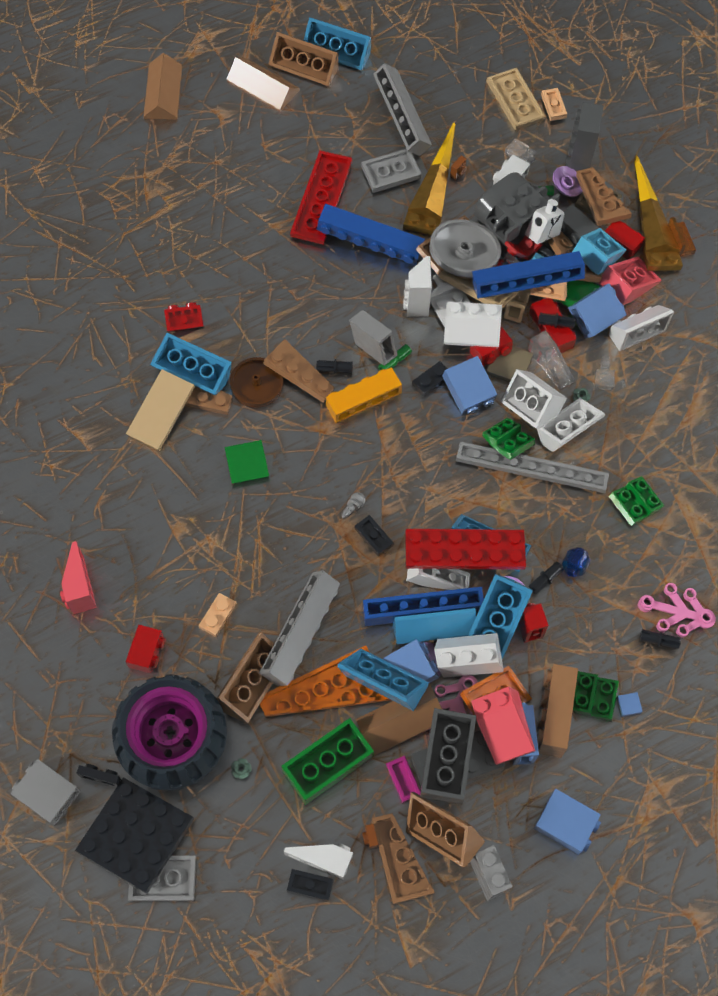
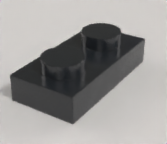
[412,361,448,397]
[354,515,394,557]
[76,764,122,787]
[287,869,334,902]

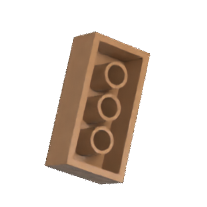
[537,664,578,758]

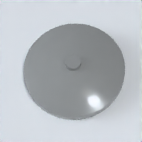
[429,219,501,278]

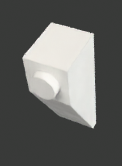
[406,569,470,590]
[284,843,353,880]

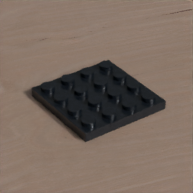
[75,777,194,894]

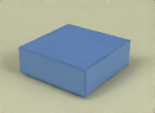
[617,692,643,717]

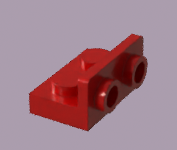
[164,302,204,332]

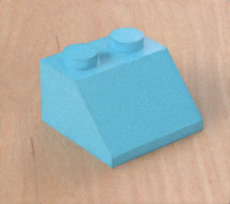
[572,228,626,275]

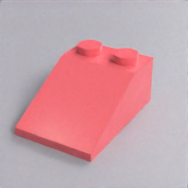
[599,256,662,305]
[60,541,97,615]
[471,686,535,765]

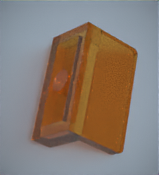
[668,217,696,257]

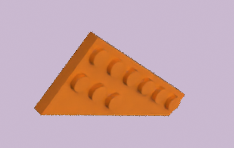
[260,645,390,717]

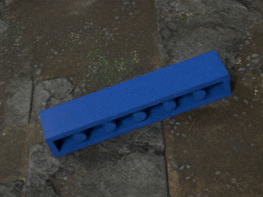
[317,204,425,265]
[472,251,585,299]
[363,587,484,626]

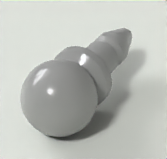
[342,492,365,518]

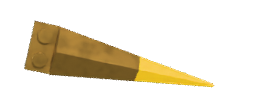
[403,122,456,236]
[634,155,683,271]

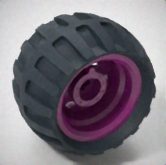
[112,674,227,790]

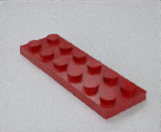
[290,150,352,245]
[405,529,526,570]

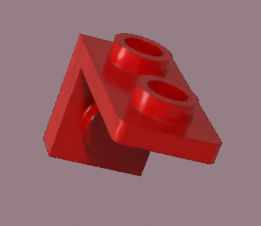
[504,236,543,260]

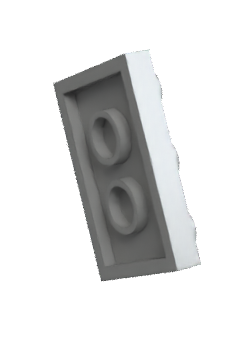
[361,149,421,193]
[128,856,196,901]

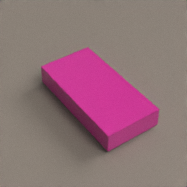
[386,756,421,803]

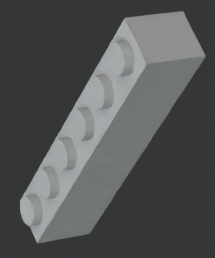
[373,63,432,156]
[259,570,340,686]

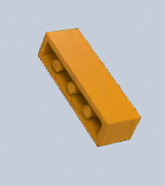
[326,367,402,423]

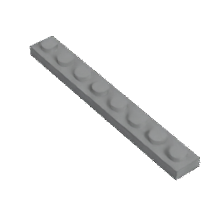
[456,442,609,493]

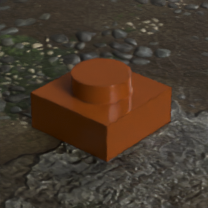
[450,155,467,180]
[362,824,378,850]

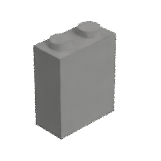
[349,310,397,366]
[10,759,81,826]
[470,845,512,902]

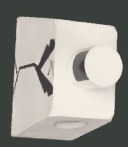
[525,199,564,244]

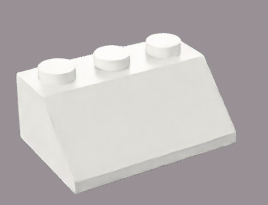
[403,256,432,317]
[444,302,502,347]
[609,305,674,352]
[500,369,567,429]
[537,398,605,452]
[434,633,504,678]

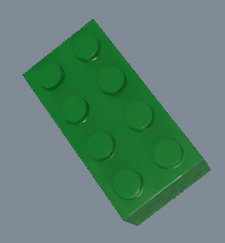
[281,718,374,805]

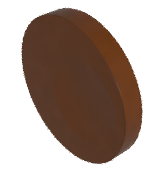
[230,357,283,408]

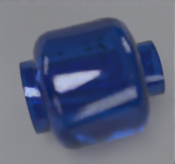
[562,547,591,577]

